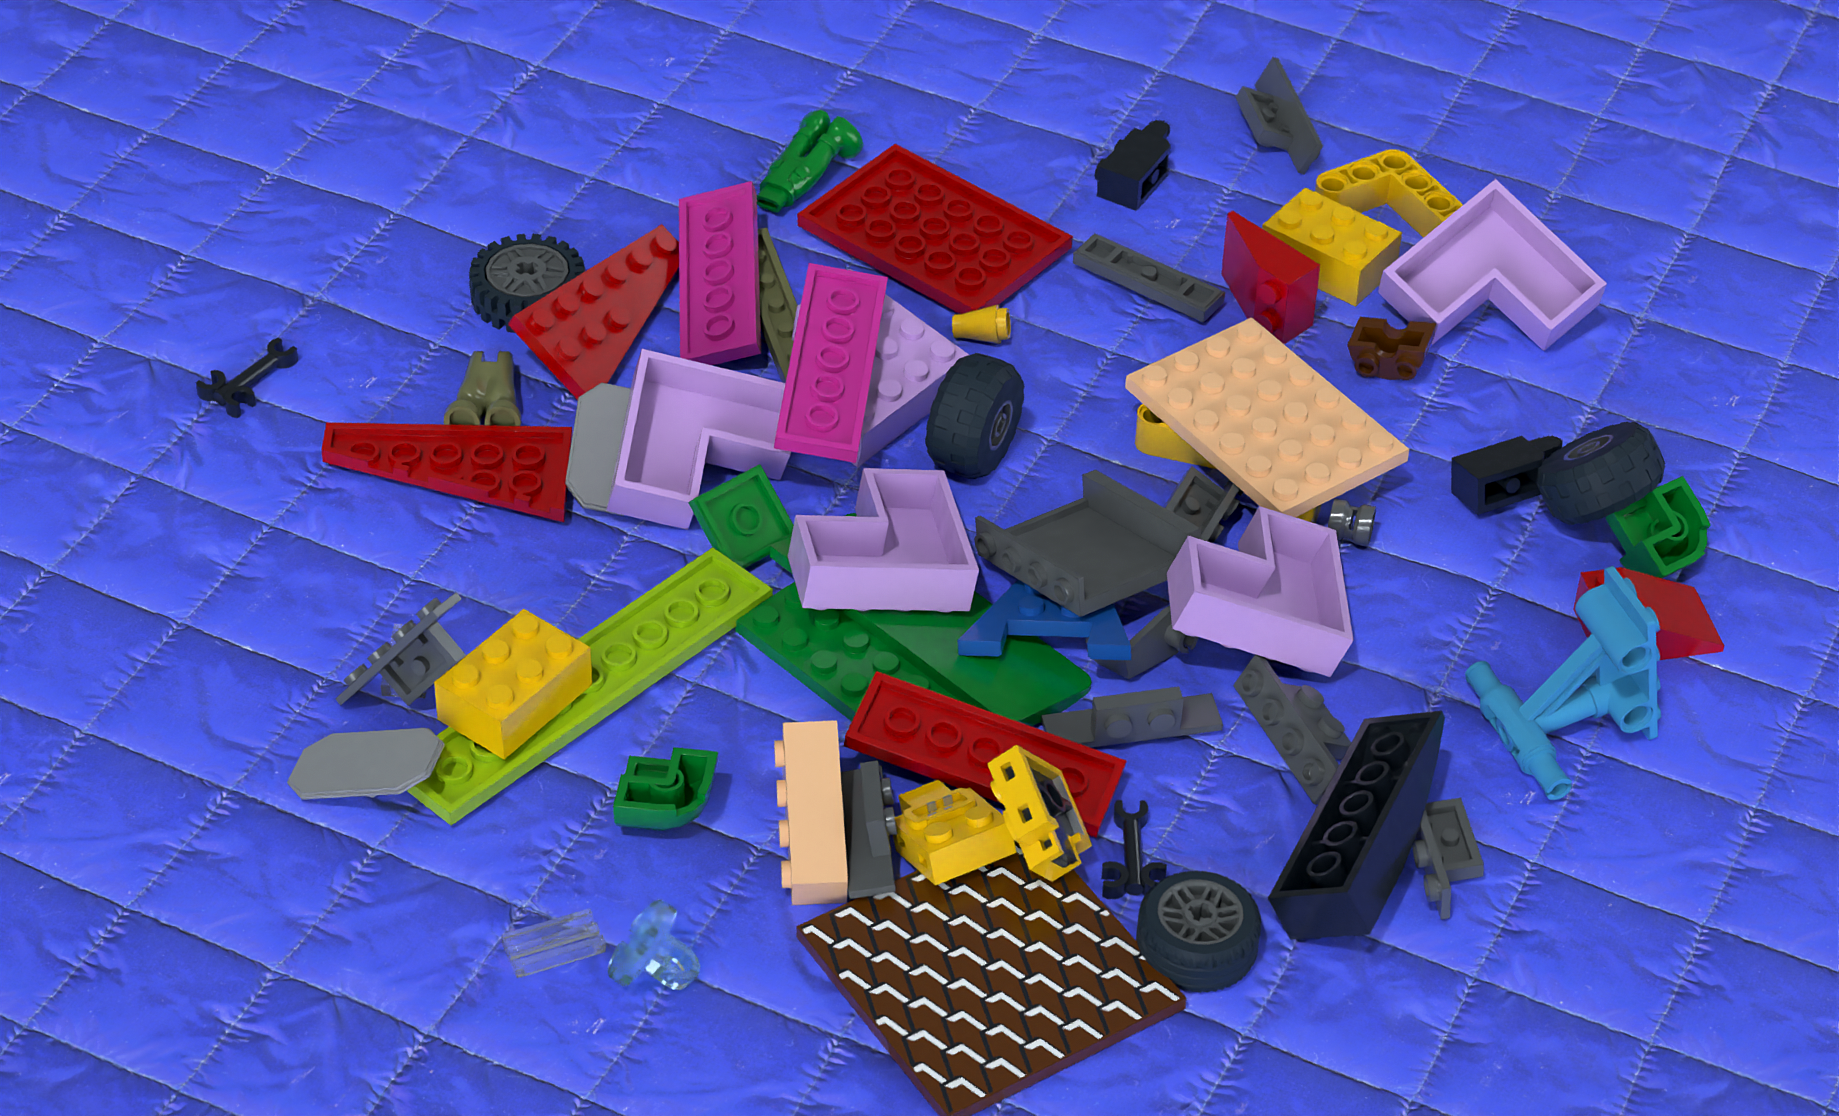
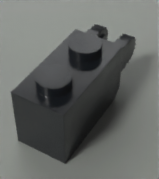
[1095,120,1170,211]
[1451,435,1563,515]

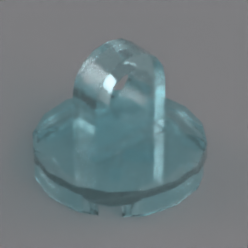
[607,899,700,990]

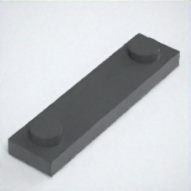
[1073,233,1225,322]

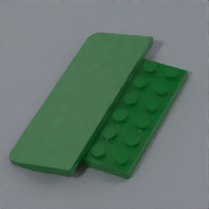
[735,513,1091,726]

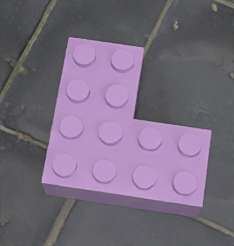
[1378,179,1607,351]
[792,268,969,468]
[606,349,791,530]
[788,468,979,613]
[1167,506,1354,677]

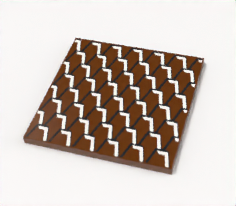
[796,840,1187,1116]

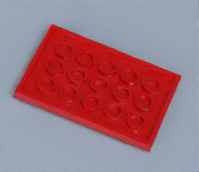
[797,144,1073,314]

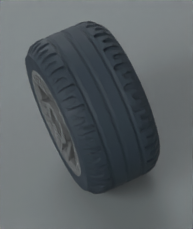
[1136,871,1261,992]

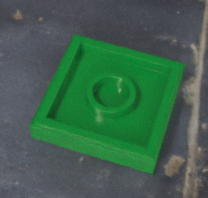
[688,464,794,568]

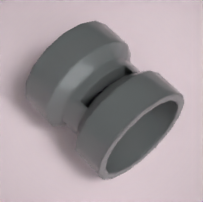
[1328,498,1376,547]

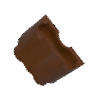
[1347,317,1437,380]

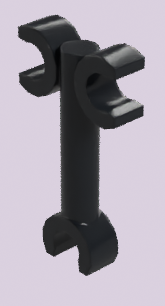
[196,338,298,418]
[1101,800,1167,899]

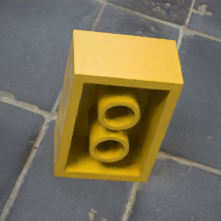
[1262,187,1402,307]
[434,609,592,760]

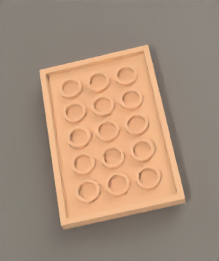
[1125,317,1409,517]

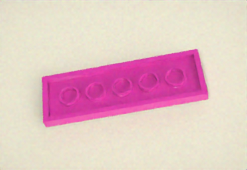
[679,181,761,365]
[774,263,888,463]

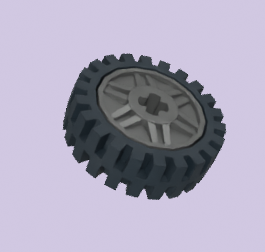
[469,234,585,333]

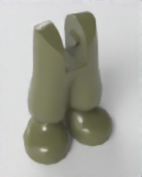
[444,351,522,426]

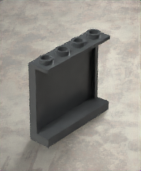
[974,470,1201,617]

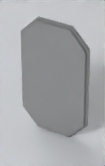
[565,383,631,516]
[287,728,445,799]

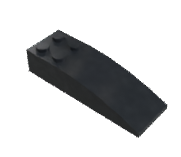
[1268,711,1445,940]

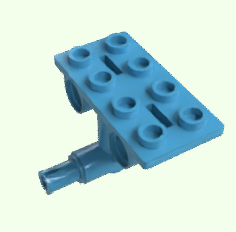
[1465,566,1661,800]

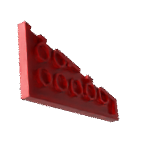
[508,224,679,400]
[321,422,573,522]

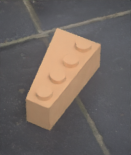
[774,720,848,905]

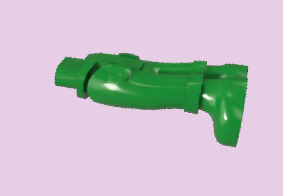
[757,110,863,213]

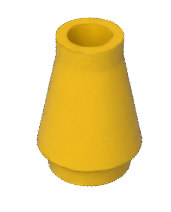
[952,304,1011,344]

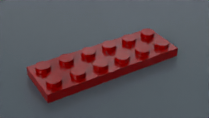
[844,671,1127,838]

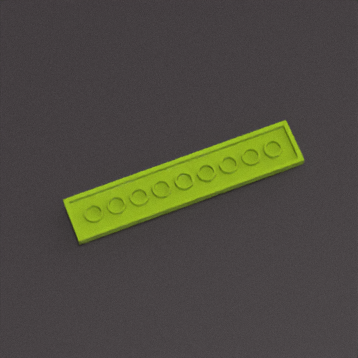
[406,547,773,826]

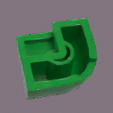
[1605,476,1711,578]
[613,747,718,830]

